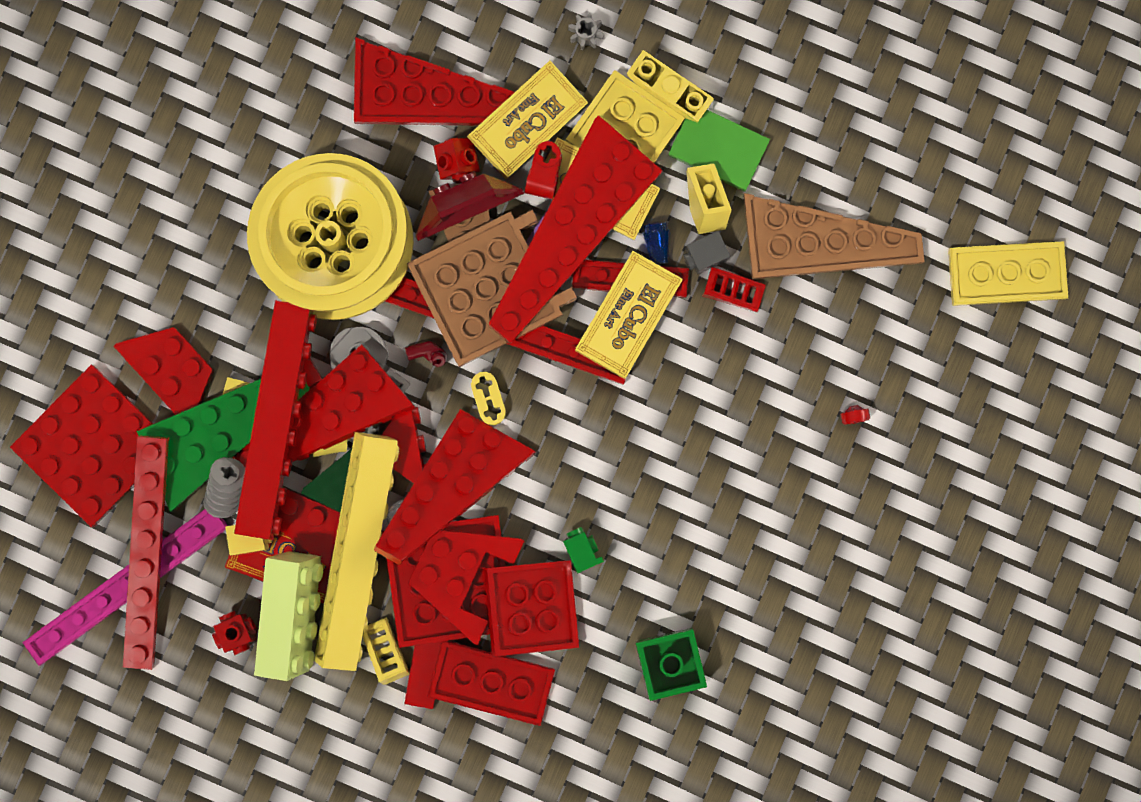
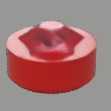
[840,405,871,425]

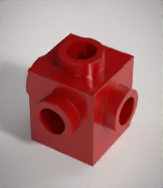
[433,138,480,184]
[212,611,257,655]

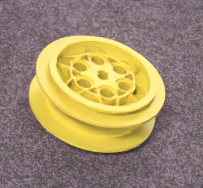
[247,153,414,320]

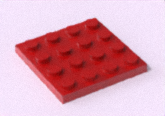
[10,364,154,528]
[383,515,506,648]

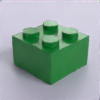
[635,628,707,701]

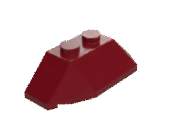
[415,171,524,241]

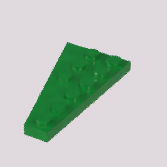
[137,379,310,512]

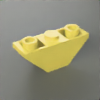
[627,50,714,123]

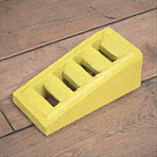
[362,617,410,685]

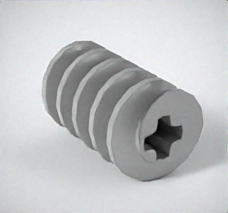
[203,457,245,518]

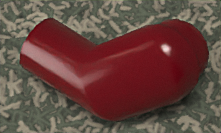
[405,341,447,367]

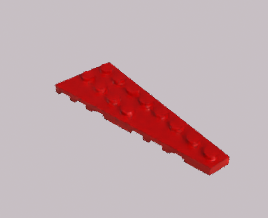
[488,115,663,344]

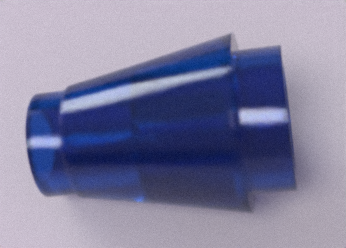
[642,222,670,264]

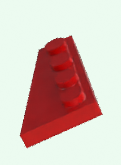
[277,490,340,569]

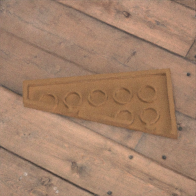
[743,193,925,280]

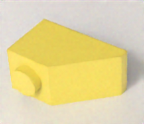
[686,164,732,234]

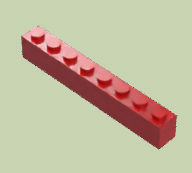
[234,300,317,540]

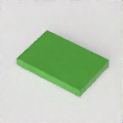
[668,110,770,192]

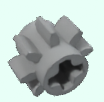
[568,13,603,50]

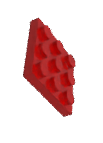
[484,560,579,657]

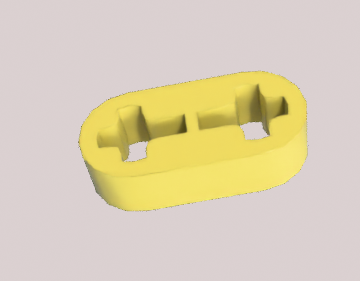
[471,372,506,426]

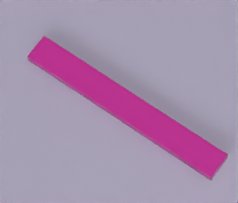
[22,509,228,666]

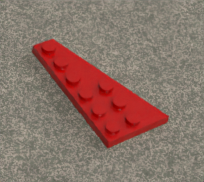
[354,37,515,126]

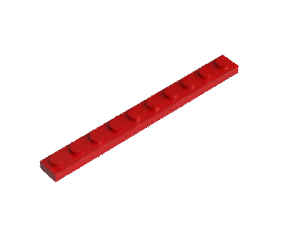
[384,277,625,385]

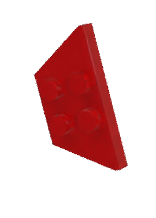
[114,327,214,415]

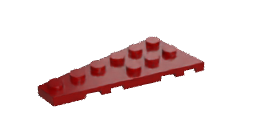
[233,344,416,468]
[374,409,536,565]

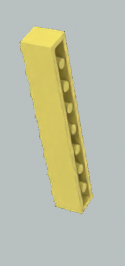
[314,432,399,671]

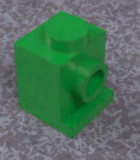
[563,527,604,574]

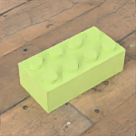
[254,551,323,681]

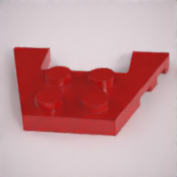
[409,531,525,645]

